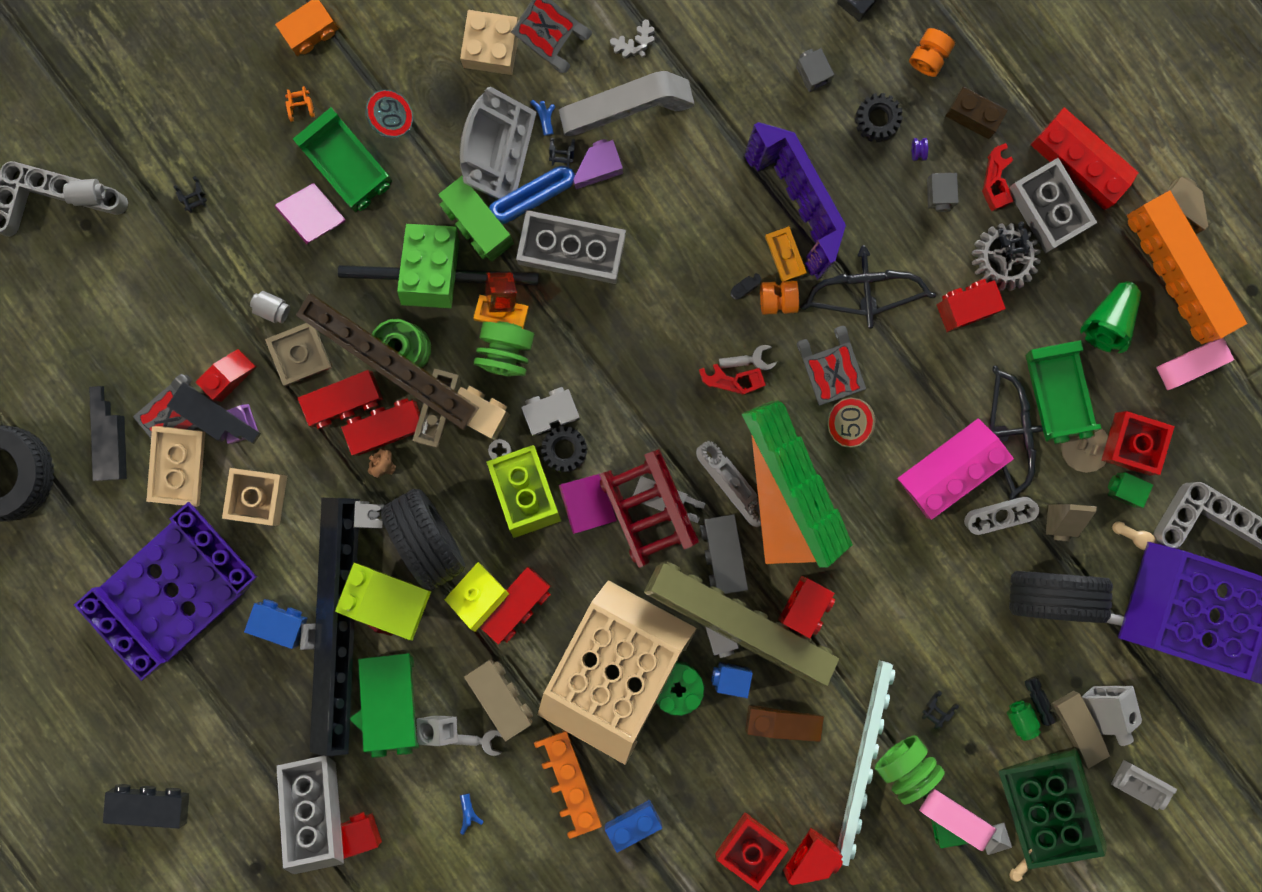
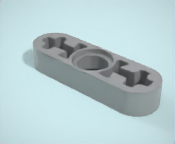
[964,497,1039,535]

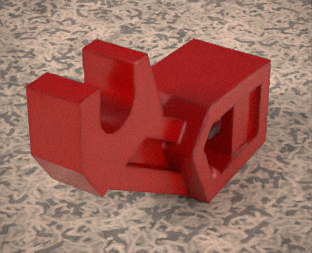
[982,143,1013,212]
[699,364,766,395]

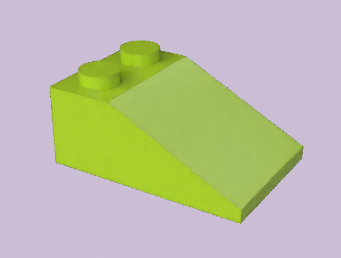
[487,445,561,538]
[335,563,431,641]

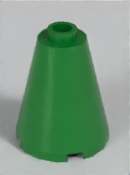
[1080,282,1141,353]

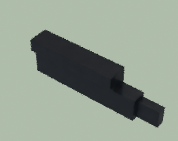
[167,382,261,444]
[89,386,127,481]

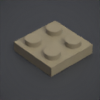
[265,323,332,387]

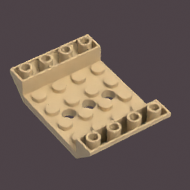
[537,580,697,765]

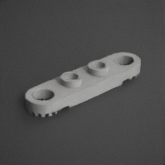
[696,441,761,527]

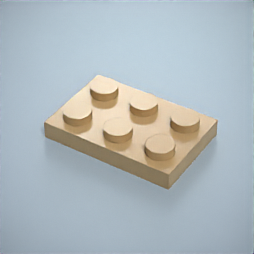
[146,426,205,507]

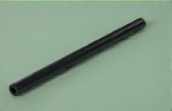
[338,265,539,285]

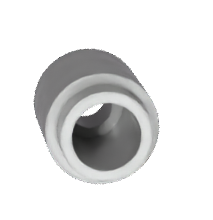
[63,179,105,206]
[250,291,290,324]

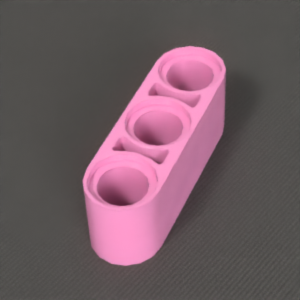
[1156,337,1234,390]
[919,788,997,851]

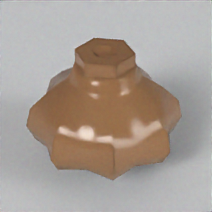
[368,448,396,478]

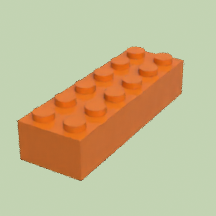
[1127,190,1247,344]

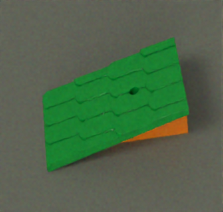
[742,401,853,568]

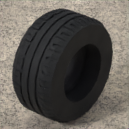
[0,425,54,521]
[381,489,465,590]
[1009,571,1113,623]

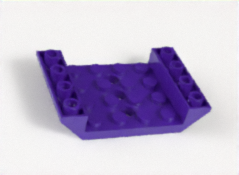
[745,122,846,280]
[74,502,257,681]
[1118,542,1262,684]

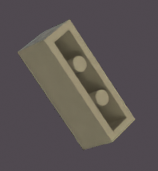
[464,658,533,742]

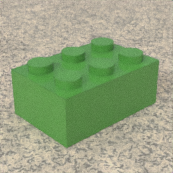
[438,176,514,262]
[397,224,459,308]

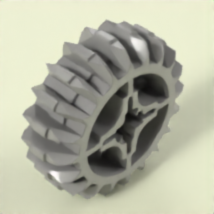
[972,223,1041,291]

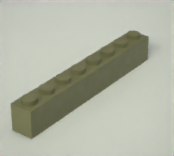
[644,562,839,687]

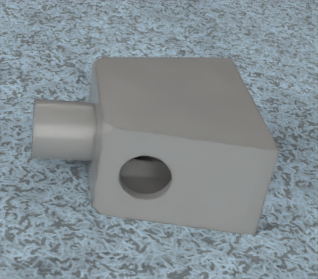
[1081,686,1142,746]

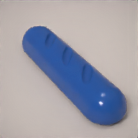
[489,166,575,225]

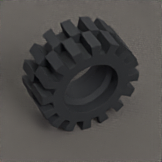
[855,93,903,142]
[541,426,587,472]

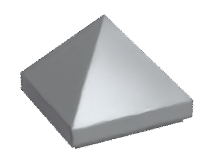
[300,623,316,650]
[985,822,1012,855]

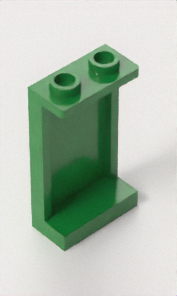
[293,107,393,212]
[1025,340,1102,444]
[358,653,419,758]

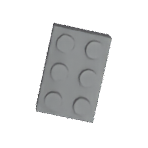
[1009,158,1097,253]

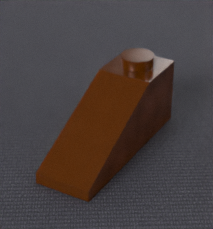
[745,705,824,742]

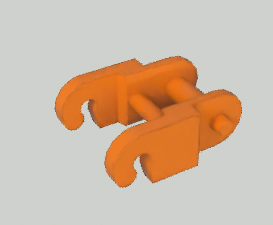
[285,86,315,122]

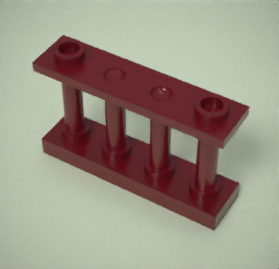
[599,449,699,568]

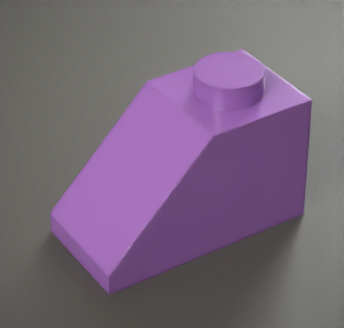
[573,139,623,189]

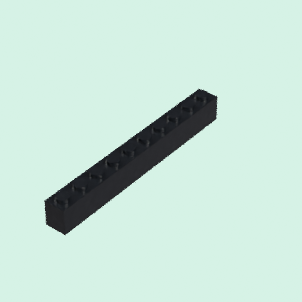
[310,497,360,756]

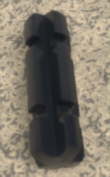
[1025,677,1057,726]

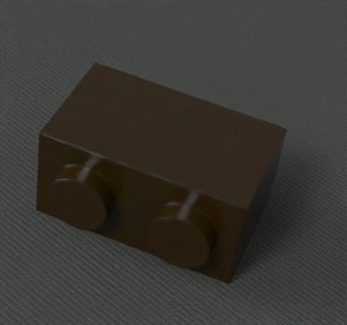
[945,86,1008,139]

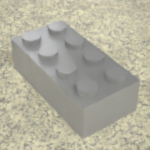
[516,210,626,284]
[277,756,344,874]

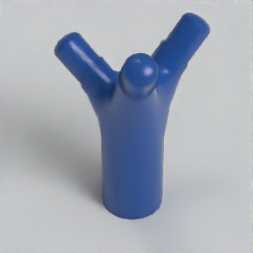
[530,100,555,136]
[460,793,483,835]

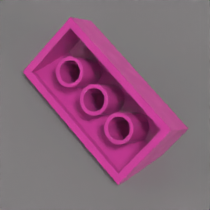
[897,418,1014,520]

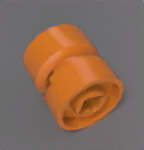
[909,28,955,77]
[760,281,799,315]

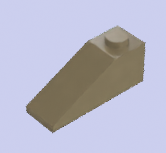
[412,368,461,448]
[1046,504,1097,541]

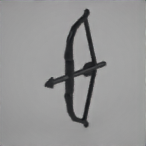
[800,245,936,329]
[989,365,1043,500]

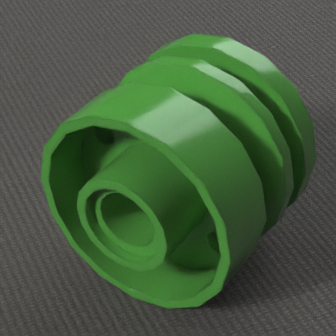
[372,319,431,368]
[474,321,535,377]
[875,735,945,805]

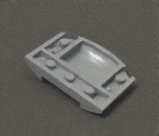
[460,87,536,200]

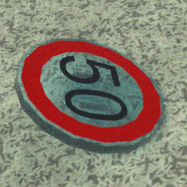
[365,89,413,138]

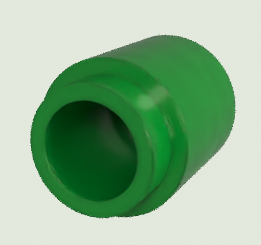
[1007,700,1041,741]

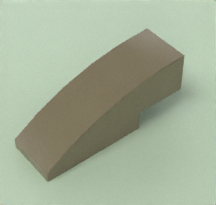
[1052,691,1110,769]

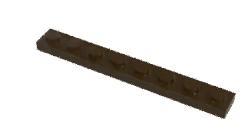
[296,294,479,430]

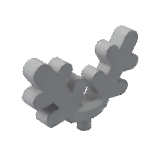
[610,20,655,58]

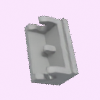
[354,501,385,528]
[1111,760,1177,810]

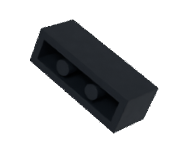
[103,784,189,829]

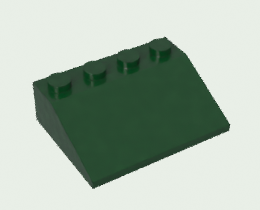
[998,748,1107,870]

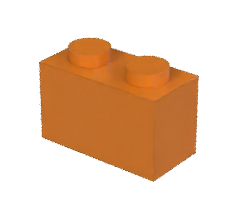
[275,0,338,56]

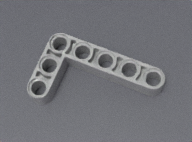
[559,71,695,136]
[0,161,128,237]
[1153,482,1262,550]

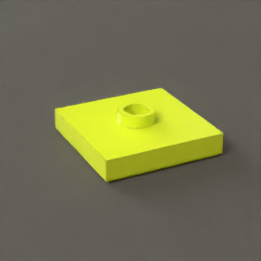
[444,562,509,632]

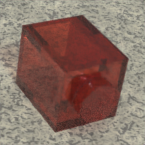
[485,273,517,312]

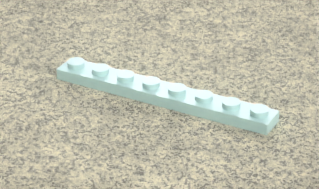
[837,660,895,866]

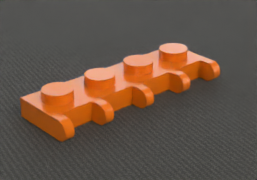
[534,731,602,839]

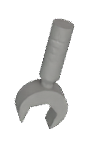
[719,345,777,371]
[452,729,502,756]

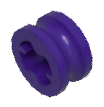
[911,138,928,161]

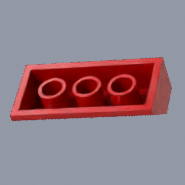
[1030,107,1139,210]

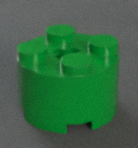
[656,661,704,716]

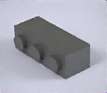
[700,514,748,594]

